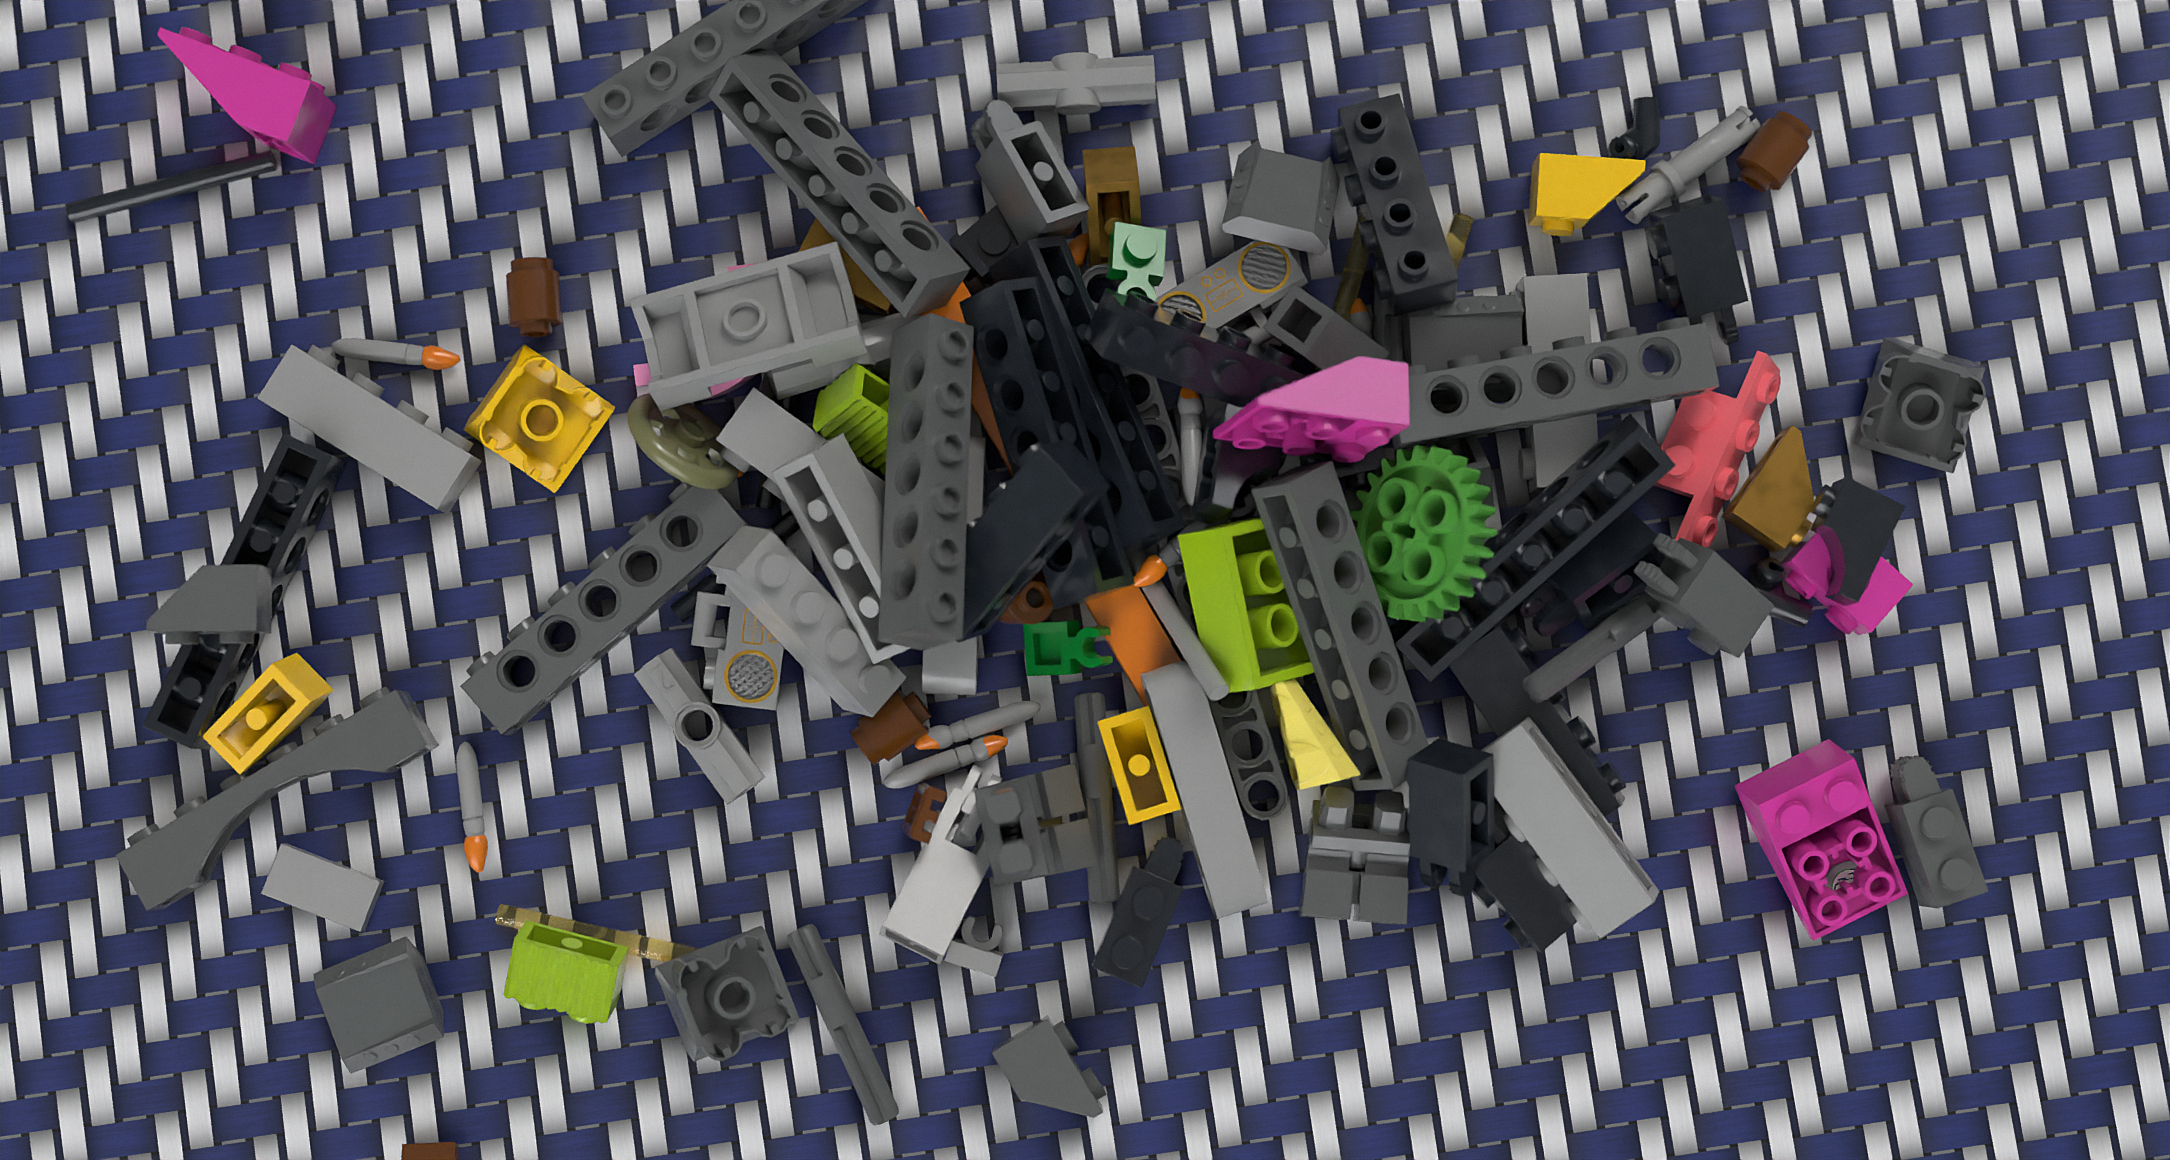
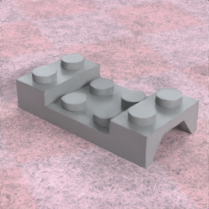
[630,241,868,411]

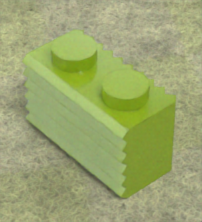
[813,362,890,475]
[503,920,630,1023]

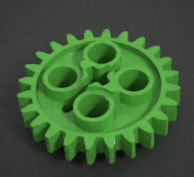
[1350,445,1497,622]

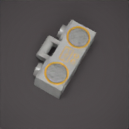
[1156,240,1308,346]
[691,548,796,710]

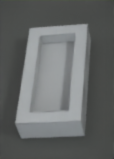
[261,843,385,932]

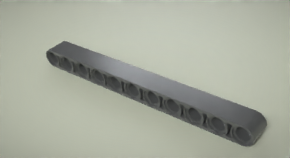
[1082,264,1288,820]

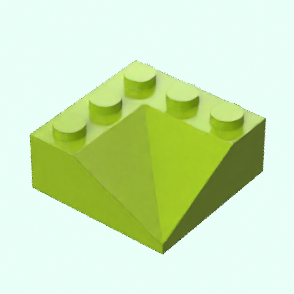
[1177,515,1314,693]

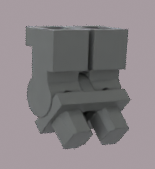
[974,763,1098,886]
[1298,786,1410,925]

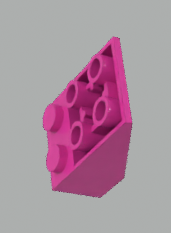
[157,27,337,164]
[1213,356,1410,462]
[1734,739,1908,941]

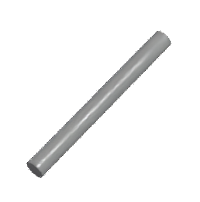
[1126,550,1229,701]

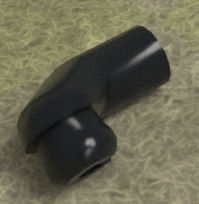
[1608,97,1660,160]
[1748,557,1813,629]

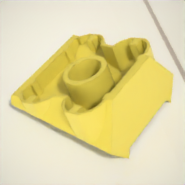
[1269,679,1361,790]

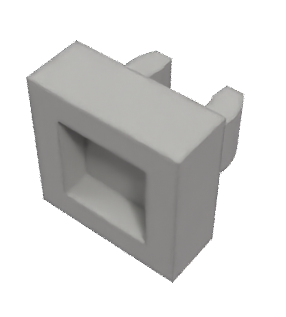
[944,915,1004,977]

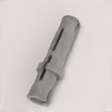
[1616,106,1761,224]

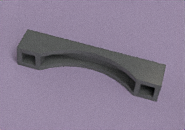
[115,687,439,911]

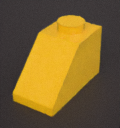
[1528,153,1646,236]
[202,653,334,774]
[1097,706,1181,825]

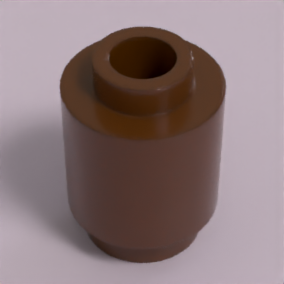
[1736,111,1812,192]
[506,257,562,337]
[998,572,1054,624]
[850,689,932,765]

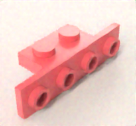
[1653,351,1781,548]

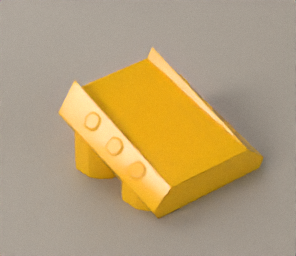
[464,344,615,493]

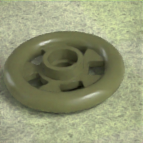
[628,393,739,490]

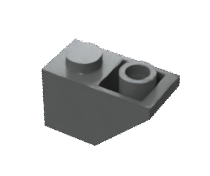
[1262,284,1391,371]
[147,565,272,645]
[992,1015,1107,1118]

